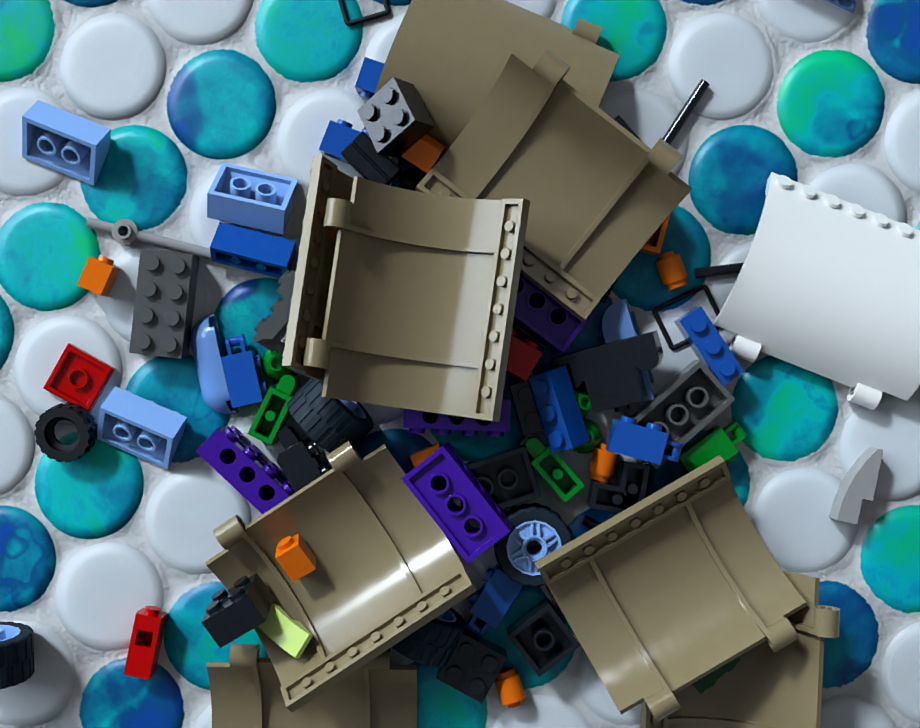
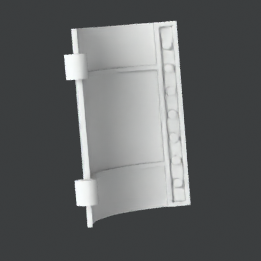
[714,172,920,410]

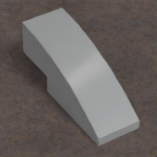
[829,447,883,524]

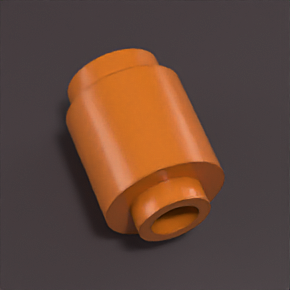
[655,250,688,290]
[588,443,620,483]
[494,667,526,708]

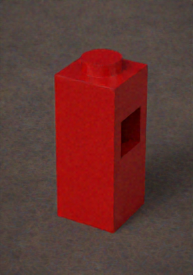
[124,606,168,680]

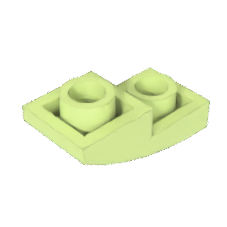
[258,604,313,659]

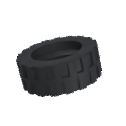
[34,402,98,463]

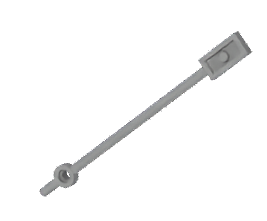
[87,217,211,259]

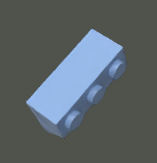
[22,100,111,186]
[207,162,298,234]
[97,386,187,469]

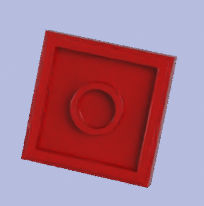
[43,343,116,413]

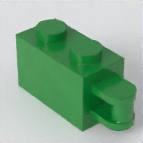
[248,375,299,445]
[679,420,747,474]
[525,437,585,503]

